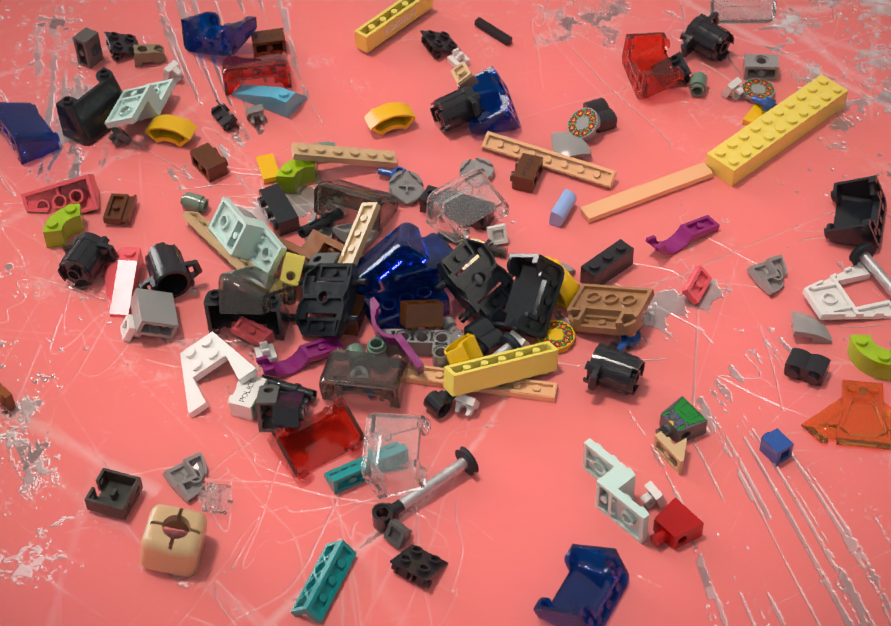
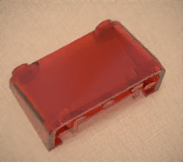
[622,32,685,99]
[222,51,292,95]
[267,396,366,480]

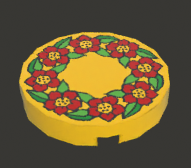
[536,320,575,353]

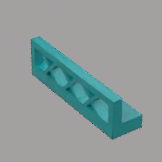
[324,442,409,494]
[290,540,357,623]

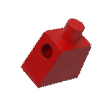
[650,497,704,549]

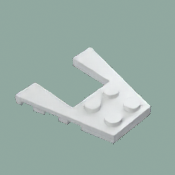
[802,261,891,320]
[180,331,259,418]

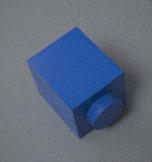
[759,428,794,466]

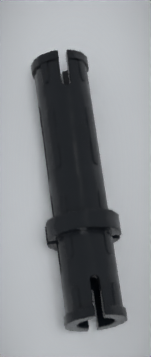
[297,208,344,238]
[260,374,317,403]

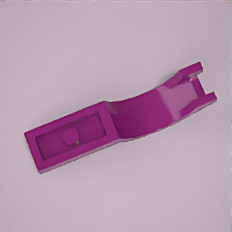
[645,215,720,255]
[370,297,425,375]
[256,338,344,377]

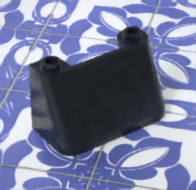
[56,67,123,146]
[824,175,887,248]
[488,253,565,338]
[203,289,290,341]

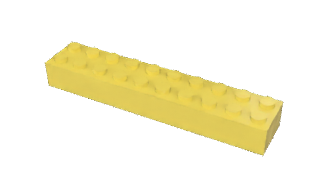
[706,74,848,186]

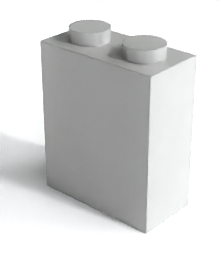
[130,288,179,339]

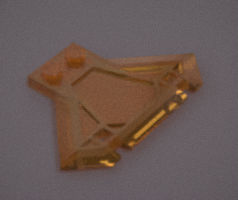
[801,380,891,450]

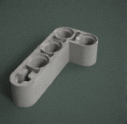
[375,329,451,368]

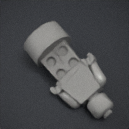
[440,317,463,343]

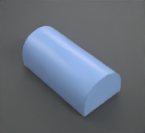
[549,189,577,227]

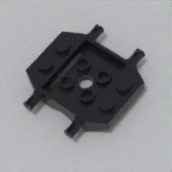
[434,239,515,323]
[289,263,370,338]

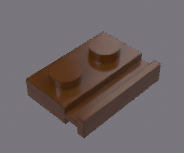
[103,193,138,225]

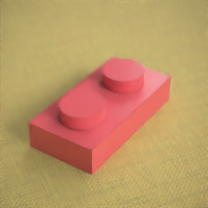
[682,265,712,305]
[230,316,273,347]

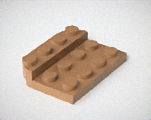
[567,283,655,337]

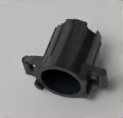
[680,12,734,61]
[430,85,485,132]
[58,232,119,289]
[138,242,202,298]
[583,342,645,395]

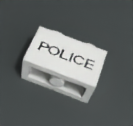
[228,376,268,421]

